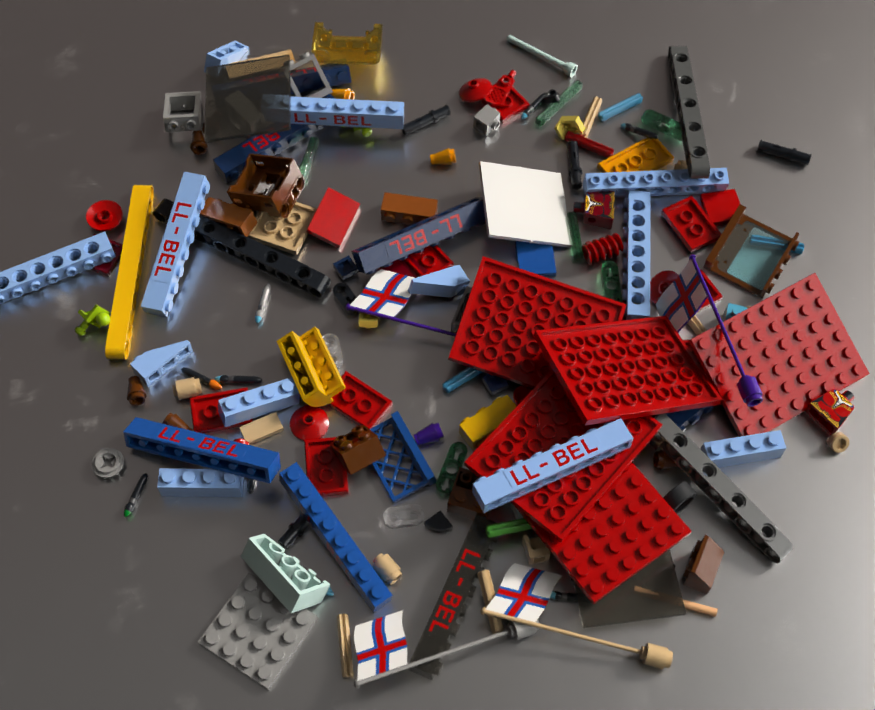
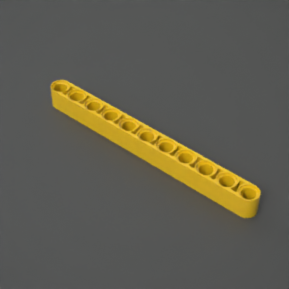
[105,185,154,360]

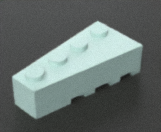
[241,534,331,613]

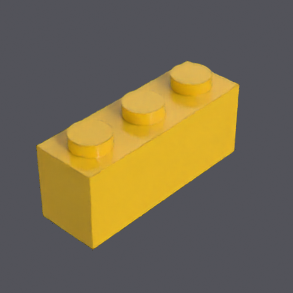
[459,395,517,451]

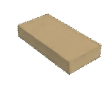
[239,412,284,445]

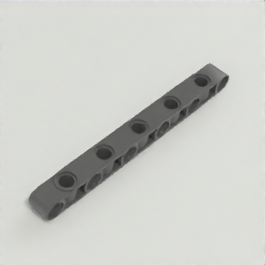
[668,46,710,179]
[651,413,793,563]

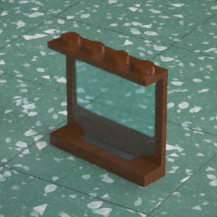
[703,204,800,299]

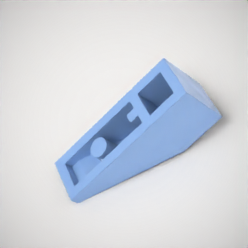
[204,41,249,78]
[408,265,470,297]
[130,340,193,387]

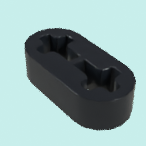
[333,283,358,315]

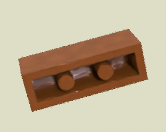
[381,192,438,225]
[200,197,258,237]

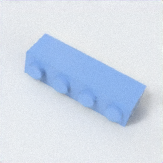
[218,377,300,427]
[701,430,786,468]
[157,468,244,497]

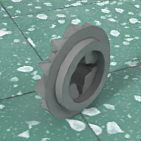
[91,448,125,479]

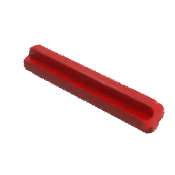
[565,131,614,158]

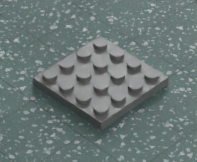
[198,573,318,690]

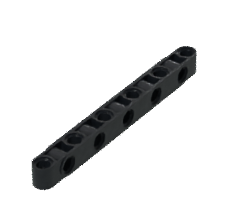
[153,198,332,298]

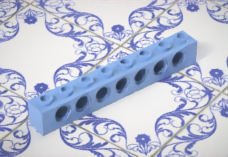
[582,168,729,199]
[622,190,650,320]
[0,232,116,305]

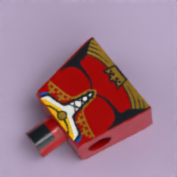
[805,389,855,435]

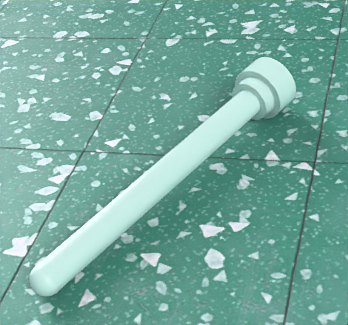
[506,35,577,77]

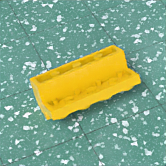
[276,327,346,407]

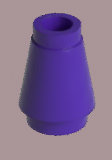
[414,423,444,445]

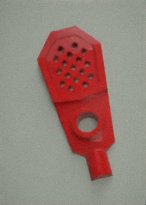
[484,70,517,106]

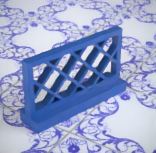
[370,411,437,503]

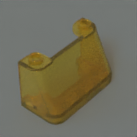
[312,22,383,65]

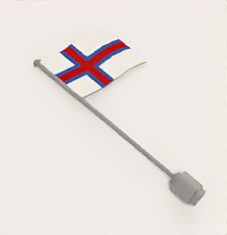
[354,610,540,688]

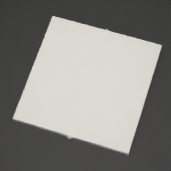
[479,161,572,248]

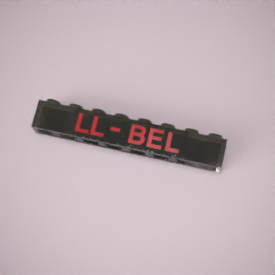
[409,514,500,681]

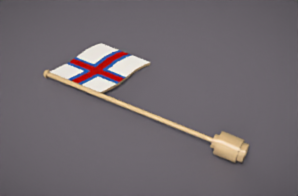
[480,563,673,669]

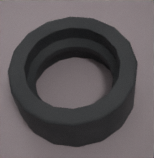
[663,481,697,514]

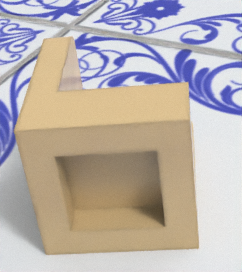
[522,535,551,565]

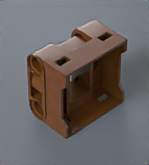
[227,153,305,218]

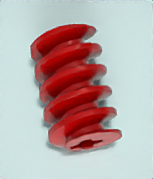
[582,233,624,265]

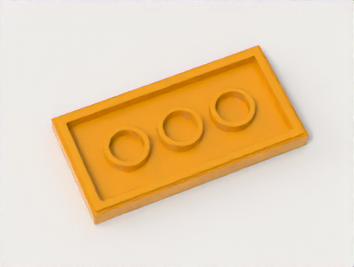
[597,138,675,173]

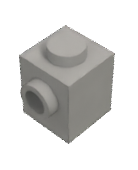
[473,104,500,136]

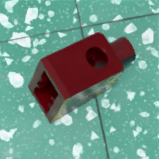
[573,191,615,230]

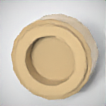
[826,432,849,453]

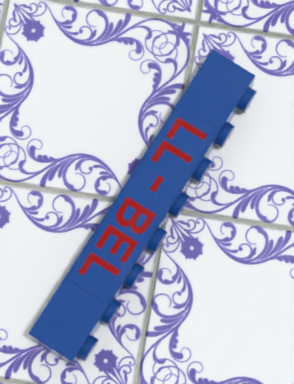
[123,417,281,484]
[279,462,393,613]

